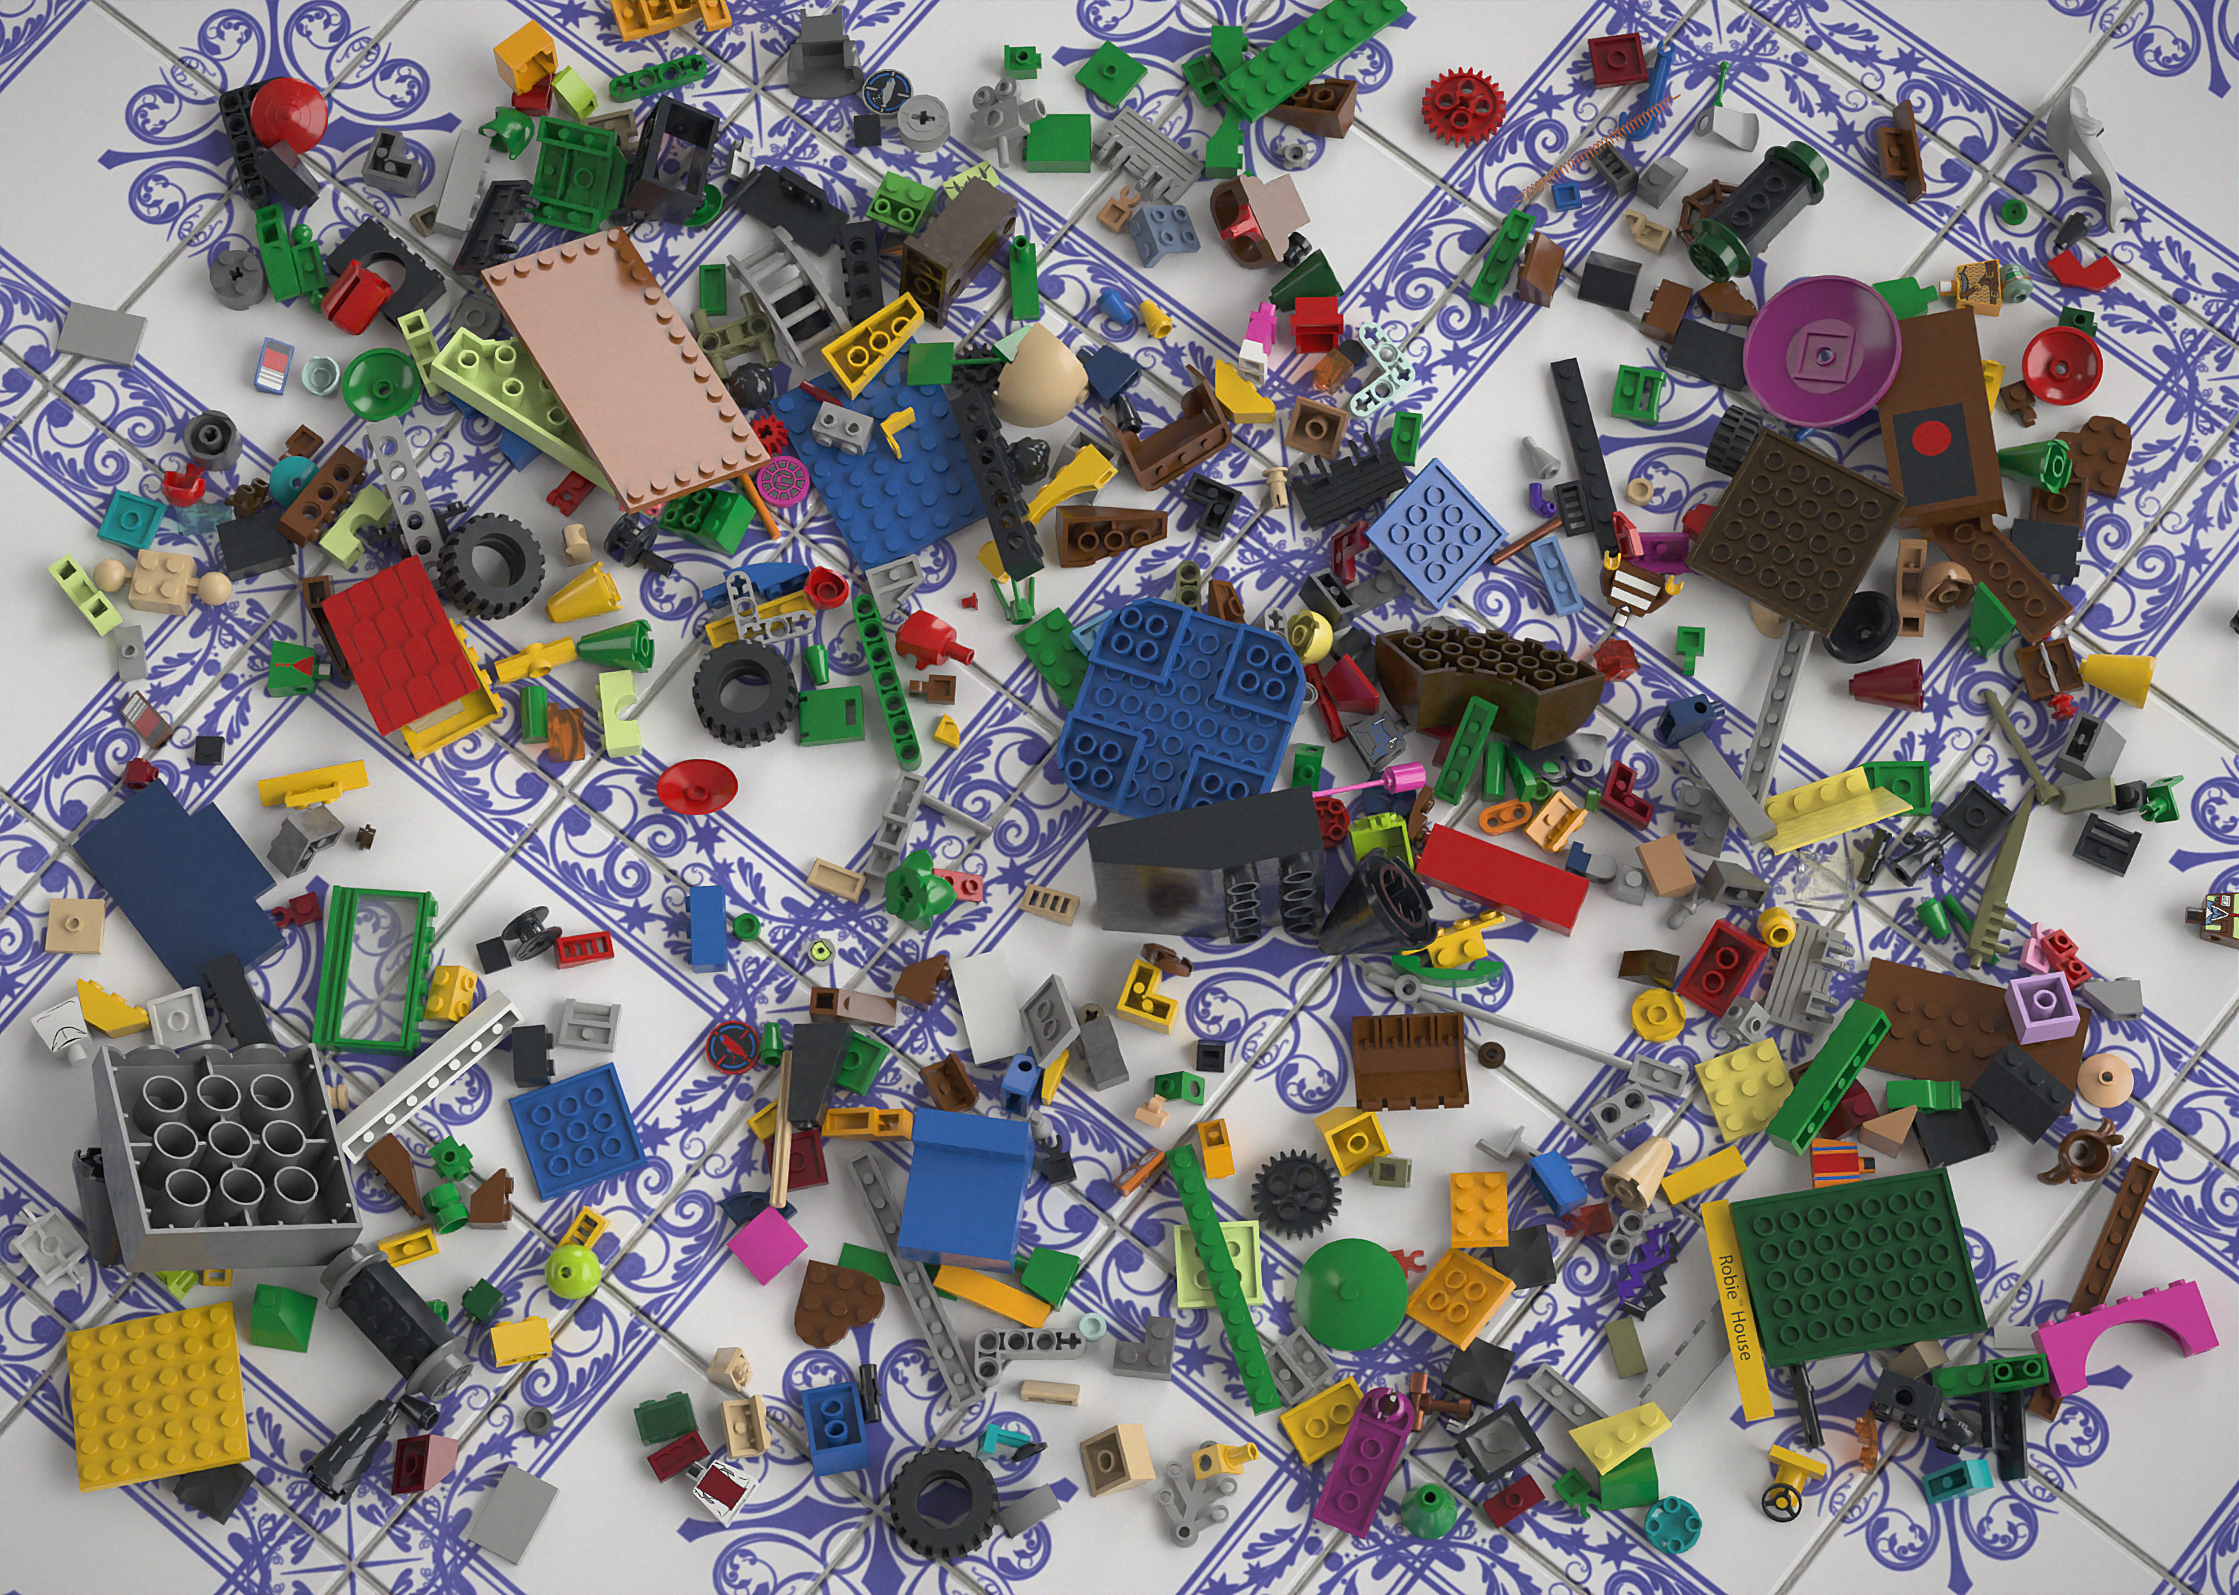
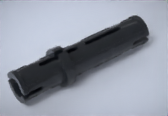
[1788,1363,1826,1449]

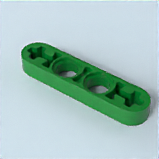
[609,54,708,103]

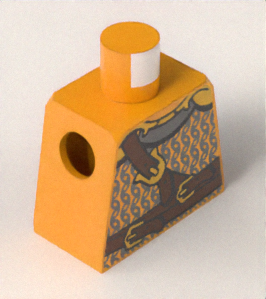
[1939,259,2001,317]

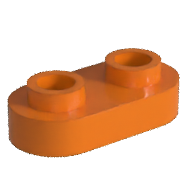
[1479,798,1532,836]

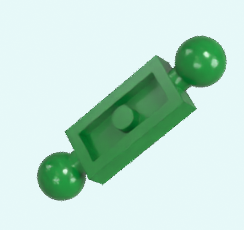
[291,224,329,314]

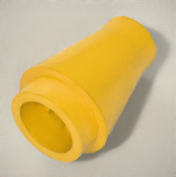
[1139,300,1173,339]

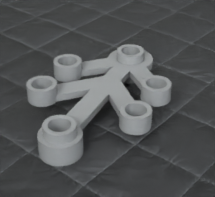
[1157,1441,1237,1548]

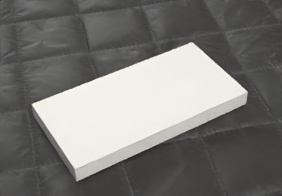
[949,948,1028,1067]

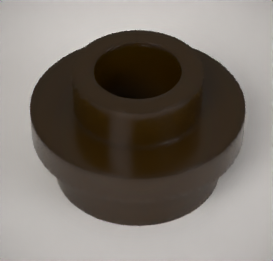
[355,824,376,851]
[1478,1042,1506,1069]

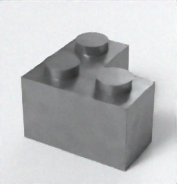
[361,127,424,198]
[1673,783,1731,858]
[266,805,345,879]
[1075,1015,1129,1092]
[1113,1316,1177,1381]

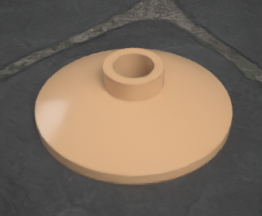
[2077,1053,2134,1108]

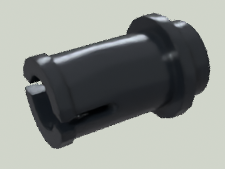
[639,549,675,578]

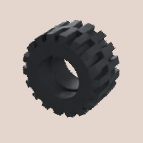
[1705,404,1763,478]

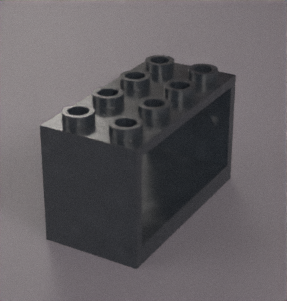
[623,94,721,227]

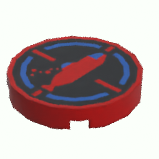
[705,1020,761,1076]

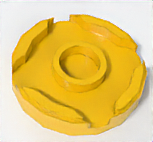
[1630,988,1686,1044]

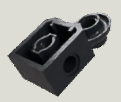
[1867,1368,1977,1455]

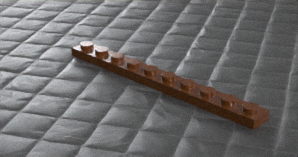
[2025,1157,2160,1424]

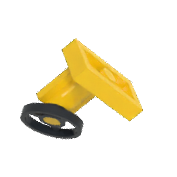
[1761,1444,1828,1523]

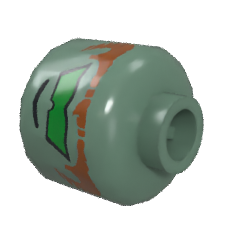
[1999,263,2034,303]

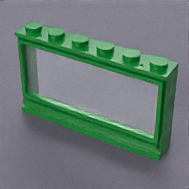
[312,885,439,1057]

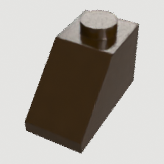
[1618,949,1680,991]

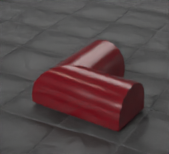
[1598,759,1654,831]

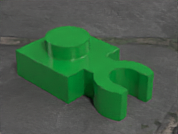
[1552,1467,1602,1520]

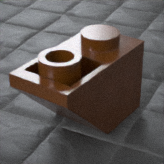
[1697,280,1757,327]
[893,954,951,1012]
[469,1168,514,1230]

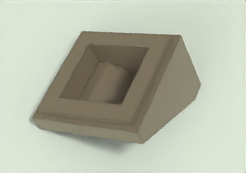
[409,204,437,238]

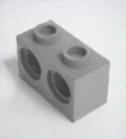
[1589,1081,1656,1144]

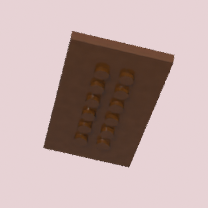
[1862,957,2092,1116]

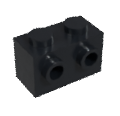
[1298,567,1361,633]
[512,1024,556,1088]

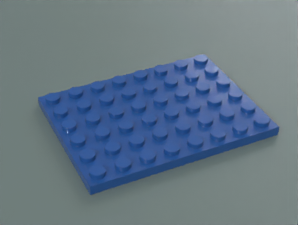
[769,335,987,578]

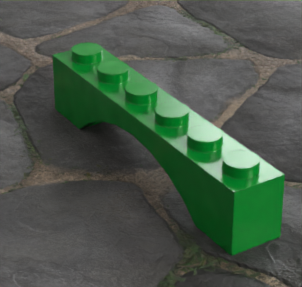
[1205,26,1248,179]

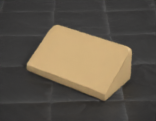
[1021,1380,1081,1406]

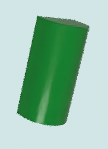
[520,686,551,745]
[1481,741,1507,802]

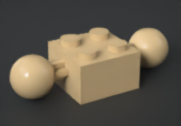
[93,549,232,617]

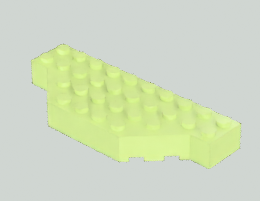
[430,326,665,520]

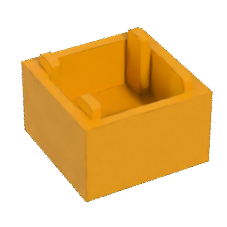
[493,19,559,96]

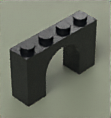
[325,217,447,334]

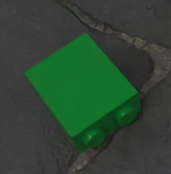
[1022,114,1092,173]

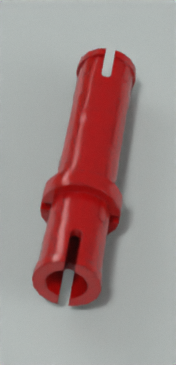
[1303,663,1347,743]

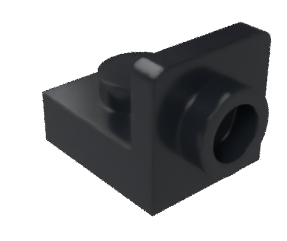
[2105,780,2148,815]

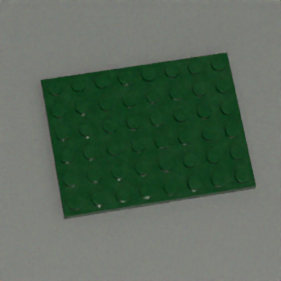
[1728,1167,1988,1369]

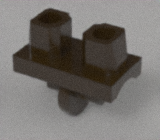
[224,478,273,519]

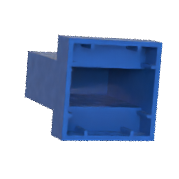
[897,1107,1036,1275]

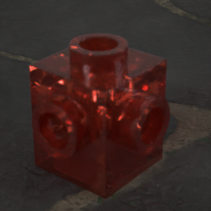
[1593,638,1641,682]

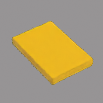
[1278,1375,1364,1467]

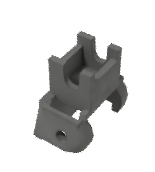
[787,6,865,100]

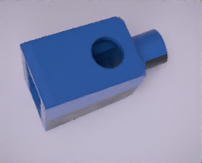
[1000,1046,1043,1118]

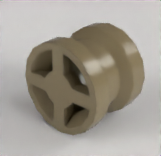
[1077,1003,1105,1025]

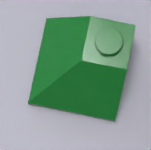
[1967,582,2017,660]
[251,1284,318,1354]

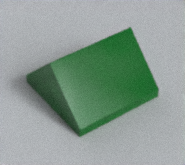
[1596,1446,1659,1512]

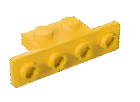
[257,759,369,810]
[1398,909,1506,969]

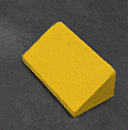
[377,1223,440,1268]

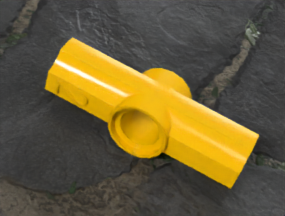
[494,635,579,685]

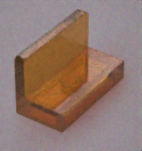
[547,702,585,763]

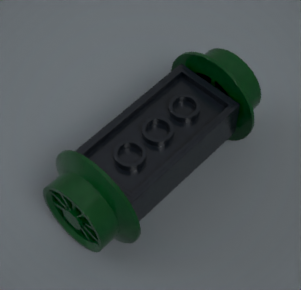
[1687,141,1829,283]

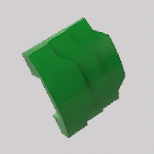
[524,115,627,235]

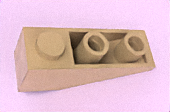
[706,1347,753,1393]

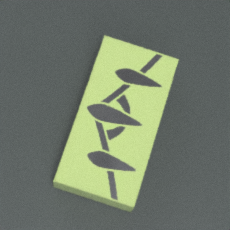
[942,160,1000,202]

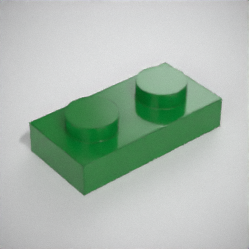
[1391,411,1423,467]

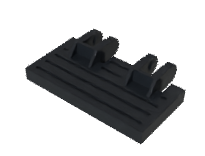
[452,180,540,275]
[1290,432,1409,532]

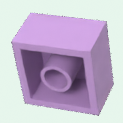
[2004,971,2080,1045]

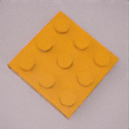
[1405,1246,1516,1351]

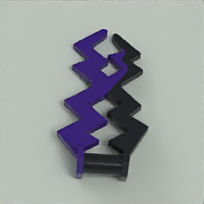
[1615,1227,1681,1322]

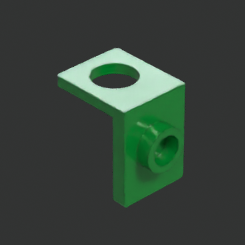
[1291,743,1325,792]
[1154,1071,1205,1106]

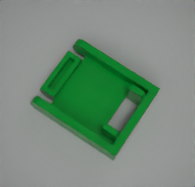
[798,685,865,747]

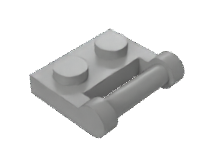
[558,998,622,1053]

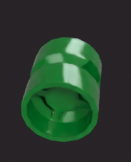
[422,1183,470,1235]

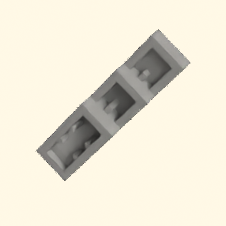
[863,770,927,883]

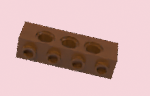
[277,444,368,549]

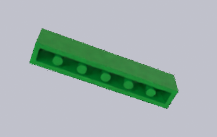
[1765,1000,1892,1157]

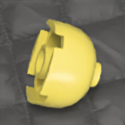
[1287,609,1333,665]

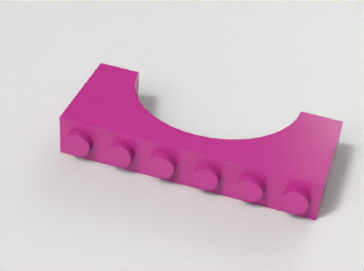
[2031,1279,2219,1400]

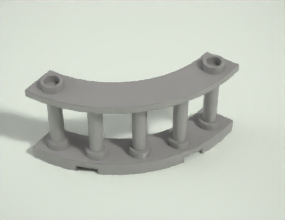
[726,225,853,368]

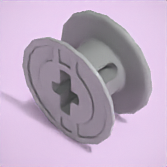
[897,94,951,153]

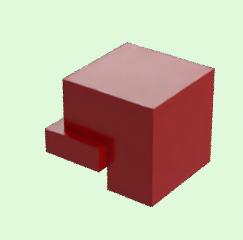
[1290,297,1344,354]

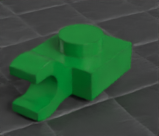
[1676,626,1705,676]

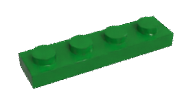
[1468,208,1536,309]
[1434,695,1499,806]

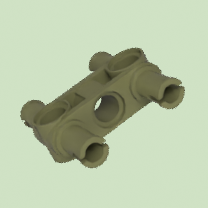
[690,292,781,385]

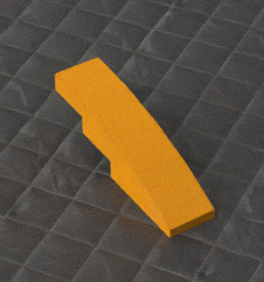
[932,1265,1051,1329]

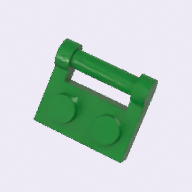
[1610,364,1667,426]

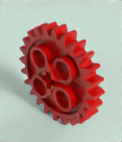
[1421,67,1506,149]

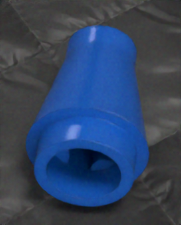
[1096,288,1134,328]

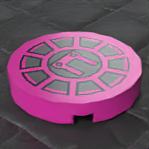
[757,456,810,508]

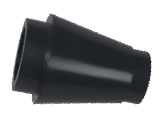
[2053,212,2092,251]
[1114,396,1143,435]
[397,1394,440,1431]

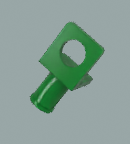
[2139,775,2184,823]

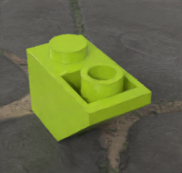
[551,65,598,124]

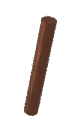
[1490,516,1563,566]

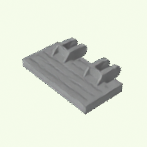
[1093,105,1205,205]
[1764,917,1855,1037]

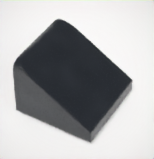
[853,114,882,148]
[476,936,512,975]
[1196,1039,1226,1073]

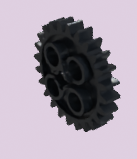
[1251,1149,1342,1241]

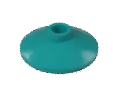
[269,456,320,508]

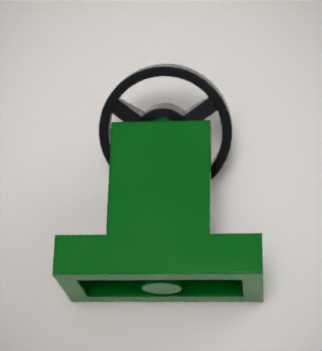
[1506,747,1578,802]

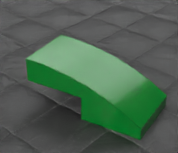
[1180,54,1227,109]

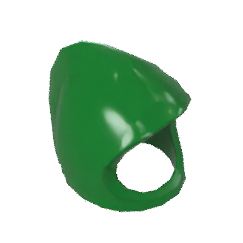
[478,106,535,160]

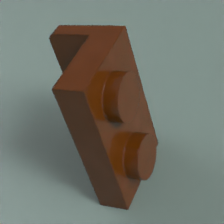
[918,1052,980,1113]

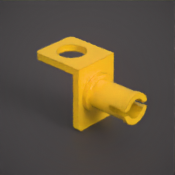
[1191,1442,1259,1480]

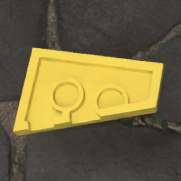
[1568,1401,1672,1476]

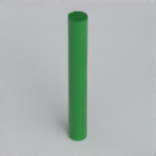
[1942,894,2000,967]

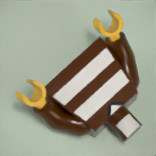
[1599,550,1684,627]

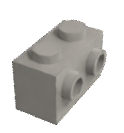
[812,401,875,456]

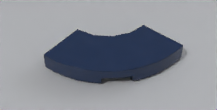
[719,1191,798,1227]

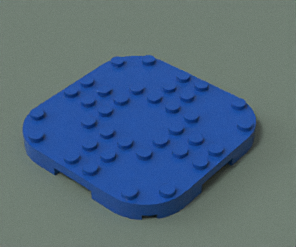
[1057,598,1306,819]

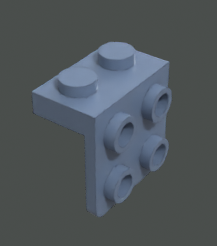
[1127,205,1201,268]

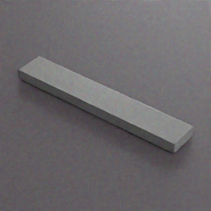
[1678,731,1778,846]

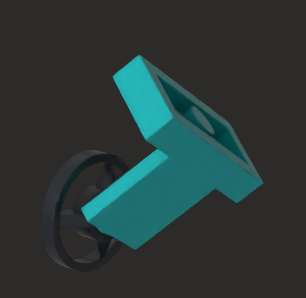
[975,1423,1048,1464]

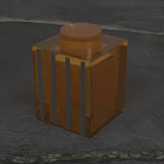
[1312,348,1354,396]

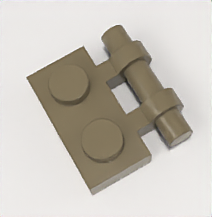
[582,109,639,155]

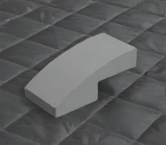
[999,1483,1062,1539]

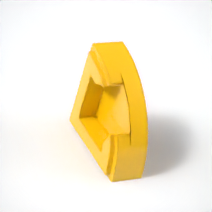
[932,713,960,750]

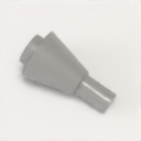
[1522,436,1561,480]
[1027,1110,1053,1141]

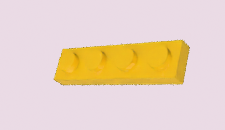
[704,590,816,651]

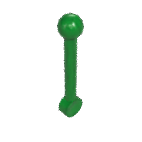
[1712,61,1730,107]

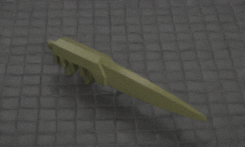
[1965,789,2035,970]

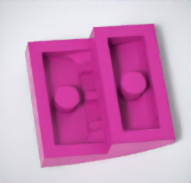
[726,1205,809,1286]

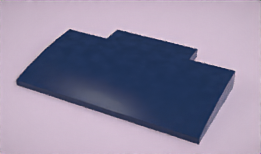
[72,777,288,1003]

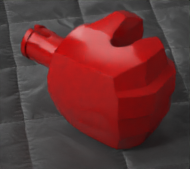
[895,609,975,671]

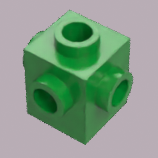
[428,1135,474,1183]

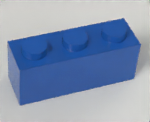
[685,885,728,974]

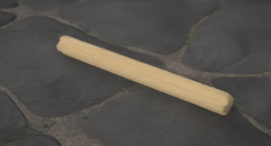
[769,1050,792,1208]

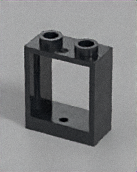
[1454,1399,1545,1488]

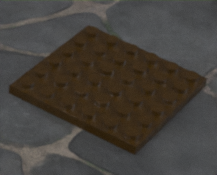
[1684,426,1908,640]

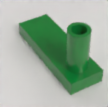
[1009,235,1040,321]

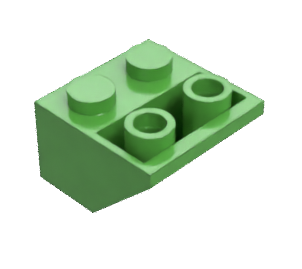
[865,171,937,235]

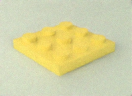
[1694,1037,1794,1144]

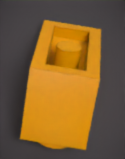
[1197,1118,1235,1179]

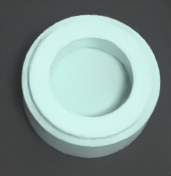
[1078,1313,1107,1342]

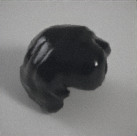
[1007,437,1051,486]

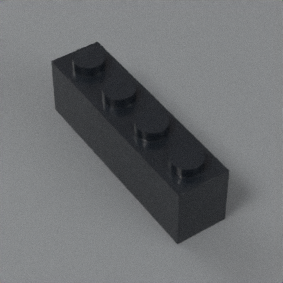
[202,952,282,1051]

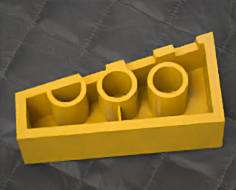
[821,292,924,401]

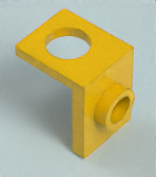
[880,407,916,459]

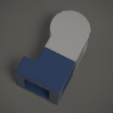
[1565,841,1618,885]

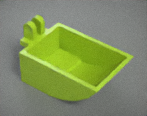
[1347,812,1415,873]

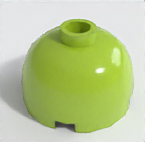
[544,1244,602,1300]

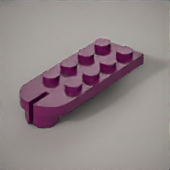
[1312,1387,1415,1540]

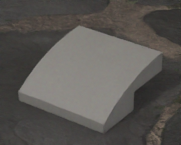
[1265,1326,1339,1406]

